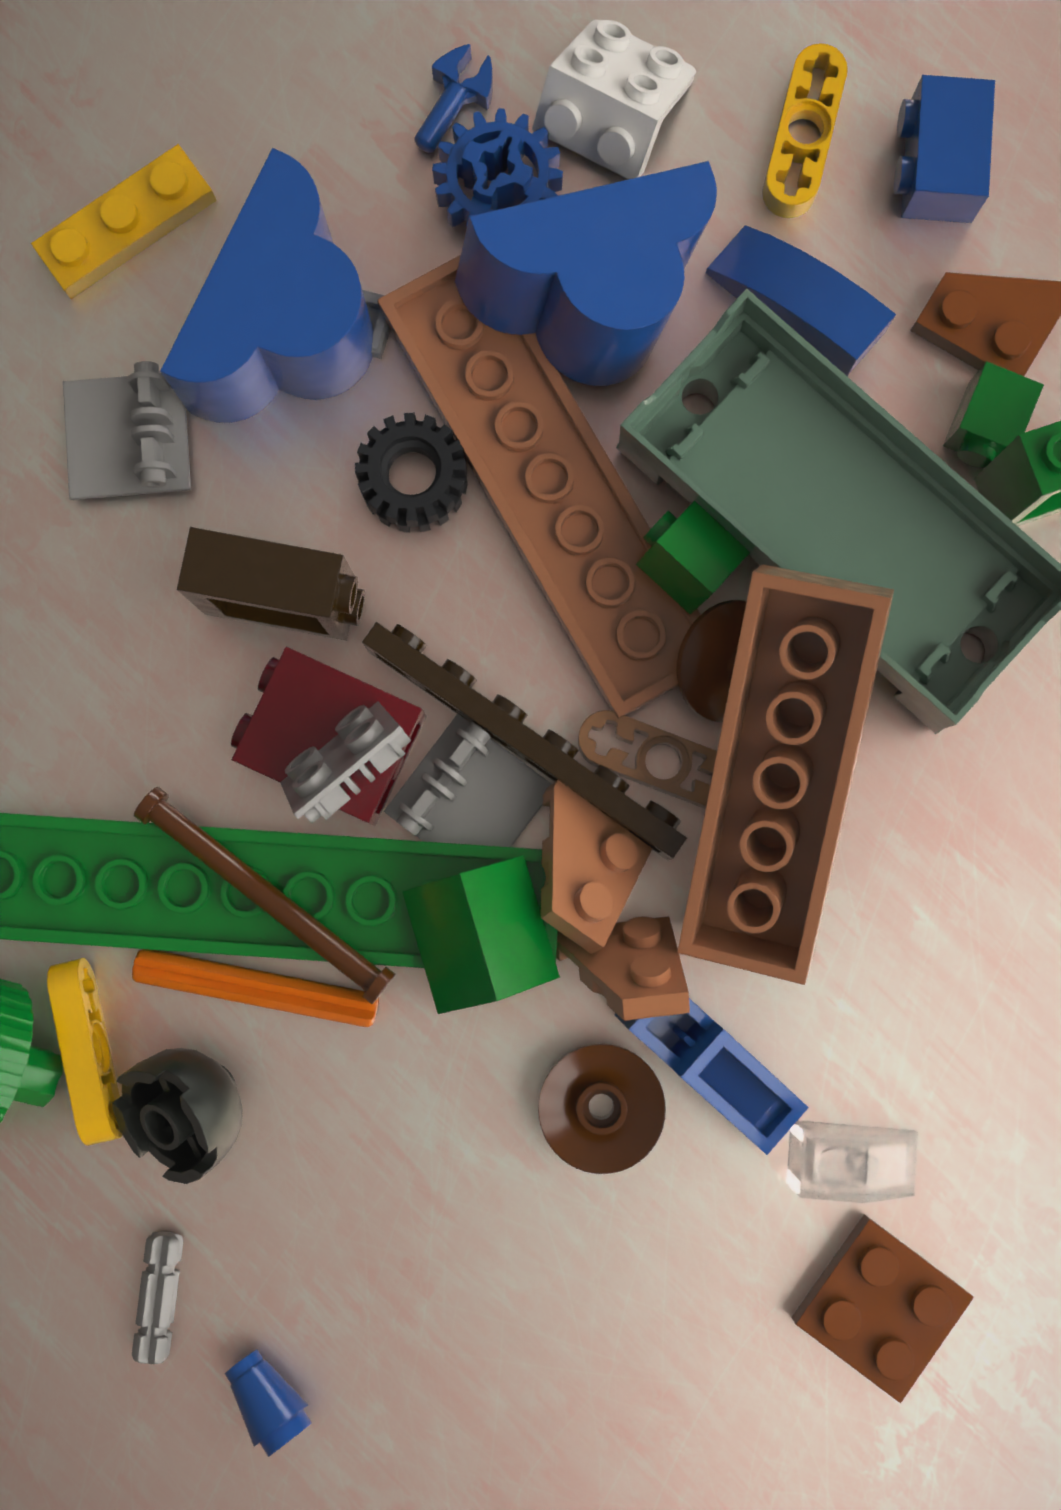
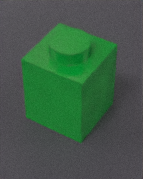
[943,361,1044,468]
[636,500,750,614]

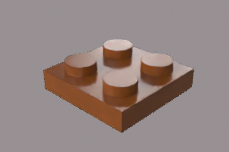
[791,1214,974,1404]

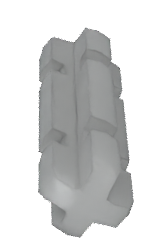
[132,1231,184,1364]

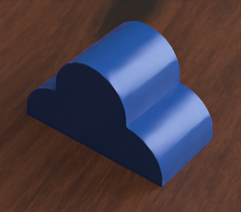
[160,148,374,423]
[455,161,717,386]

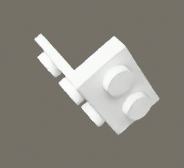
[532,20,696,179]

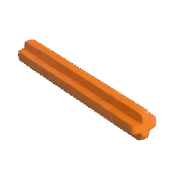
[132,949,379,1027]

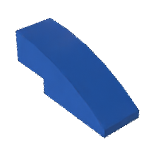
[706,225,896,376]
[614,998,809,1155]

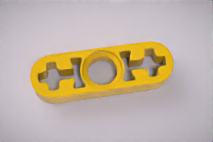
[762,43,848,218]
[47,958,122,1146]

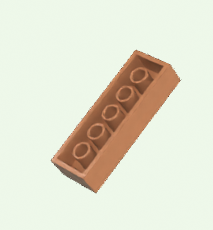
[677,564,894,985]

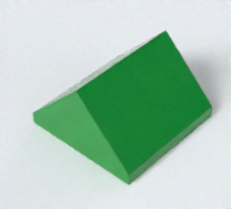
[402,855,560,1014]

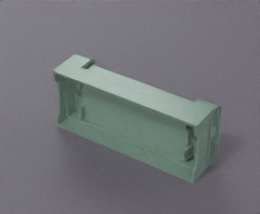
[616,288,1061,734]

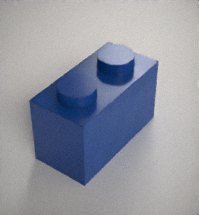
[894,75,995,223]

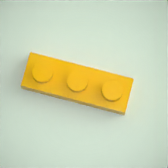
[30,144,217,299]

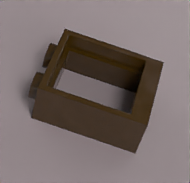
[177,527,365,641]

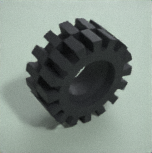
[355,413,468,533]

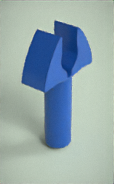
[414,44,493,153]

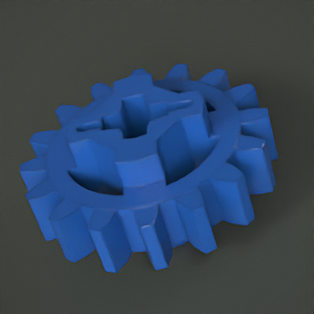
[432,108,563,227]

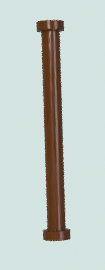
[134,787,396,1004]

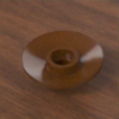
[676,600,747,722]
[538,1044,666,1174]

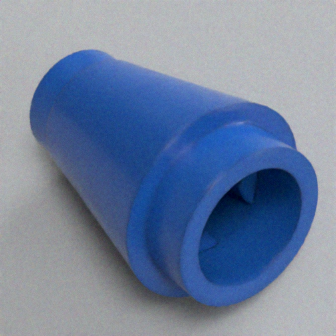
[225,1349,312,1457]

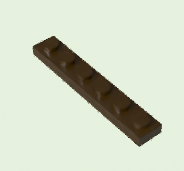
[362,622,687,860]

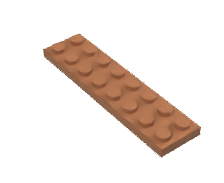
[377,255,701,719]

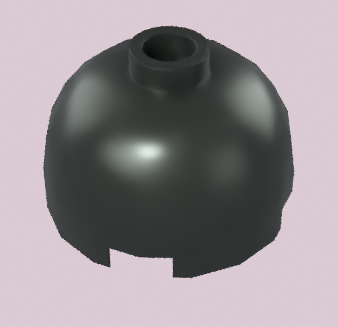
[112,1048,242,1184]

